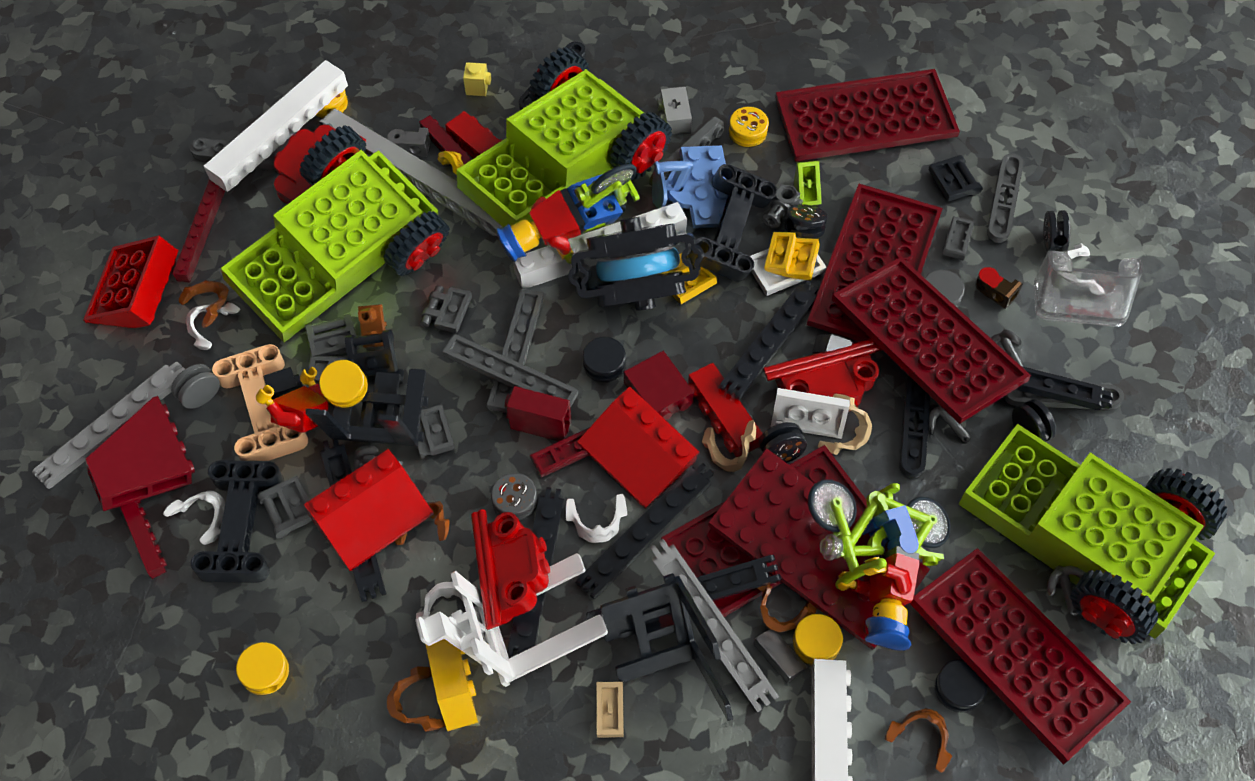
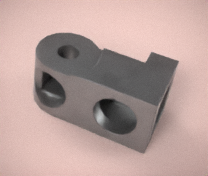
[388,128,431,157]

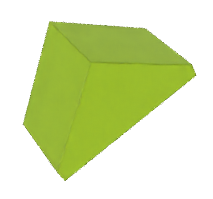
[794,161,822,205]

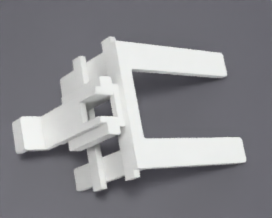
[415,553,608,687]

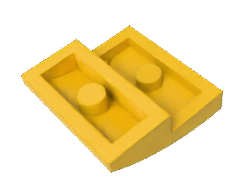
[764,232,820,280]
[662,253,717,304]

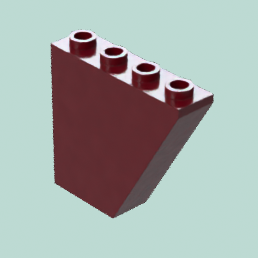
[85,396,195,512]

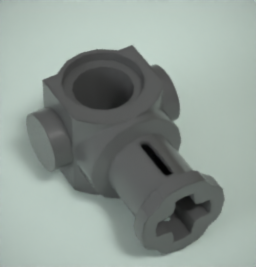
[762,184,803,229]

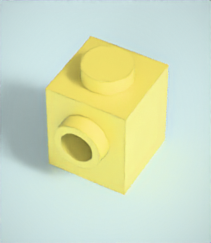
[463,63,491,96]

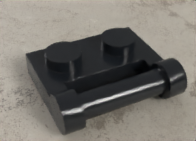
[928,155,983,202]
[345,329,398,376]

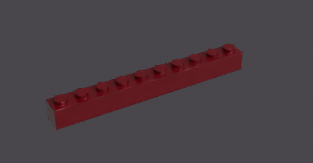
[419,115,472,164]
[173,179,225,283]
[120,500,167,579]

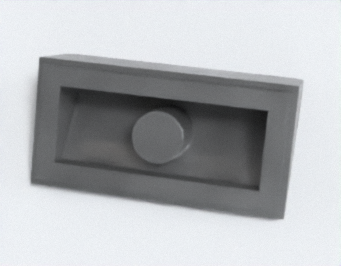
[813,334,852,352]
[754,629,807,683]

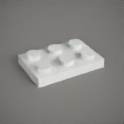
[750,237,827,296]
[771,388,850,439]

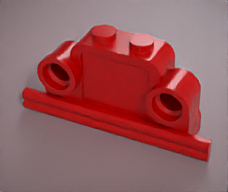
[274,125,366,204]
[763,339,882,412]
[471,509,550,630]

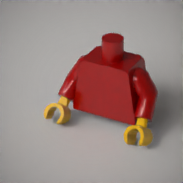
[256,367,329,433]

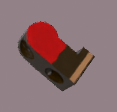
[976,267,1023,309]

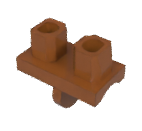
[358,304,387,348]

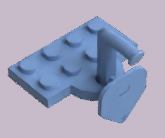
[652,145,728,229]

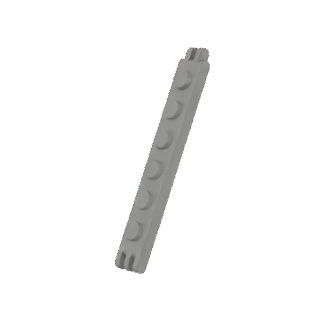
[32,362,185,489]
[650,539,779,712]

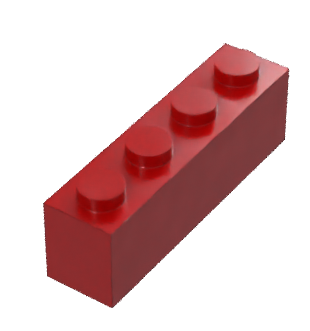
[445,111,502,159]
[688,363,763,457]

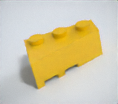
[425,639,478,731]

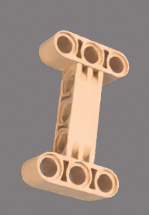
[212,344,308,461]

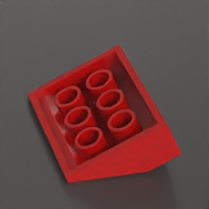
[83,235,178,328]
[577,387,699,509]
[304,449,434,571]

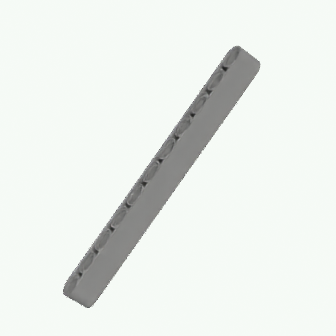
[318,109,503,236]

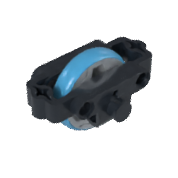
[568,217,704,311]

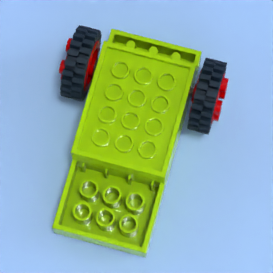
[457,47,672,227]
[221,125,450,343]
[959,424,1228,644]

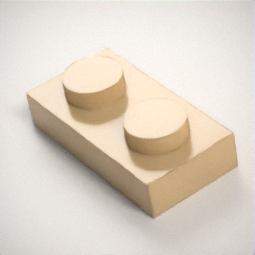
[597,682,624,738]

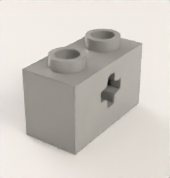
[657,87,692,134]

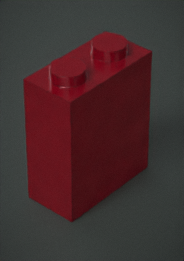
[624,350,694,421]
[504,386,572,442]

